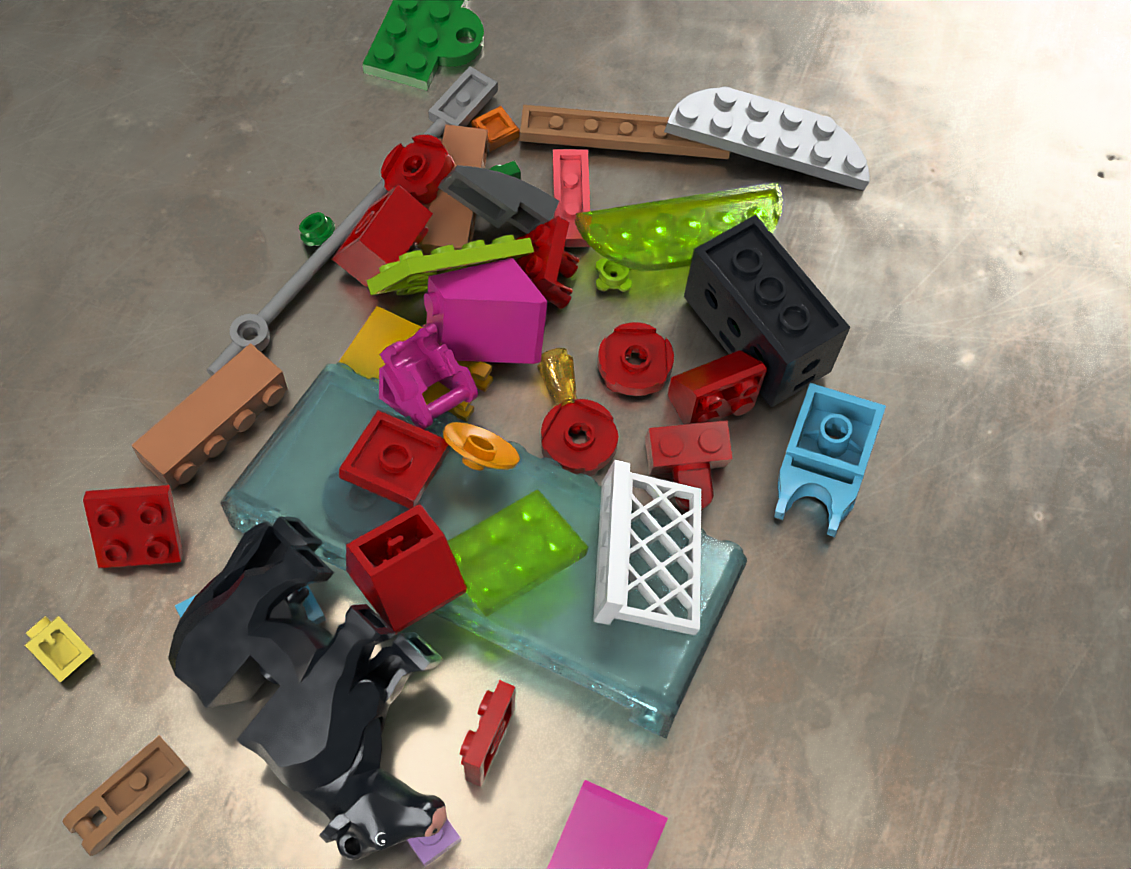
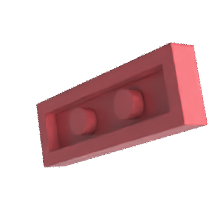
[552,149,591,247]

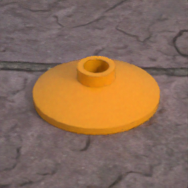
[443,422,520,471]

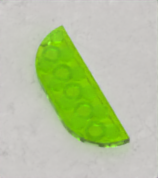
[574,182,783,271]

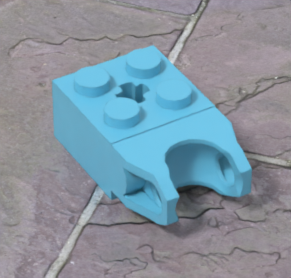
[774,383,886,537]

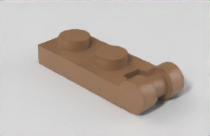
[62,735,190,856]

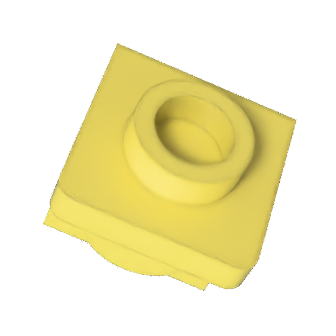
[24,616,94,683]

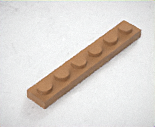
[520,105,730,159]

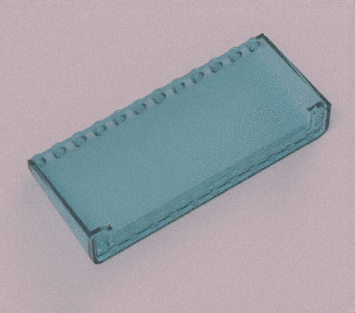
[220,362,748,739]

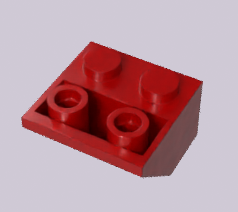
[667,350,767,425]
[346,504,467,635]

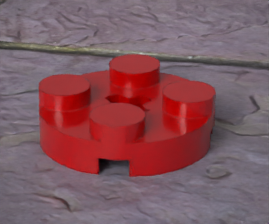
[381,135,455,204]
[598,322,674,396]
[541,399,619,477]

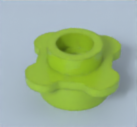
[596,256,632,292]

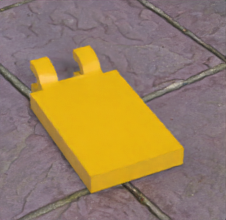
[338,306,493,422]

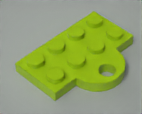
[367,235,534,295]

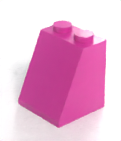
[423,258,547,364]
[547,780,668,869]

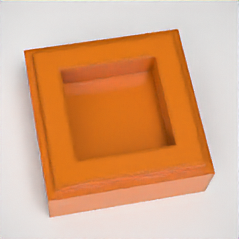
[471,106,520,152]

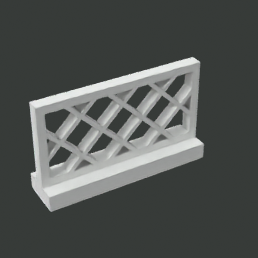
[593,460,701,635]

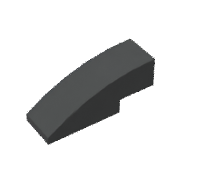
[438,165,559,234]

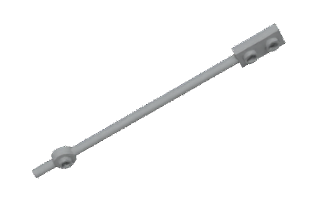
[207,66,498,376]

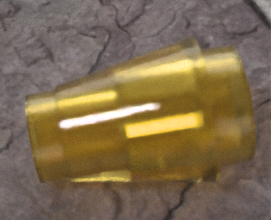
[537,348,577,406]

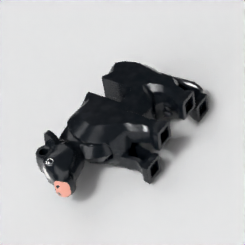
[168,516,447,861]

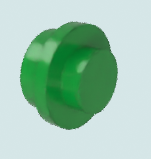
[299,212,335,246]

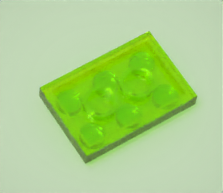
[447,489,589,617]

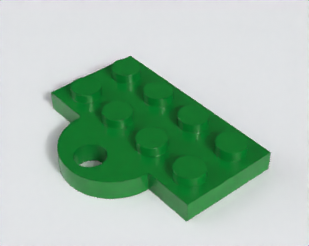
[362,0,484,91]

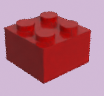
[332,184,433,287]

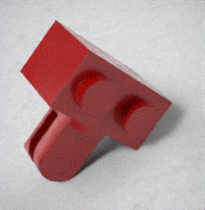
[645,420,733,512]

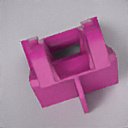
[379,323,478,430]

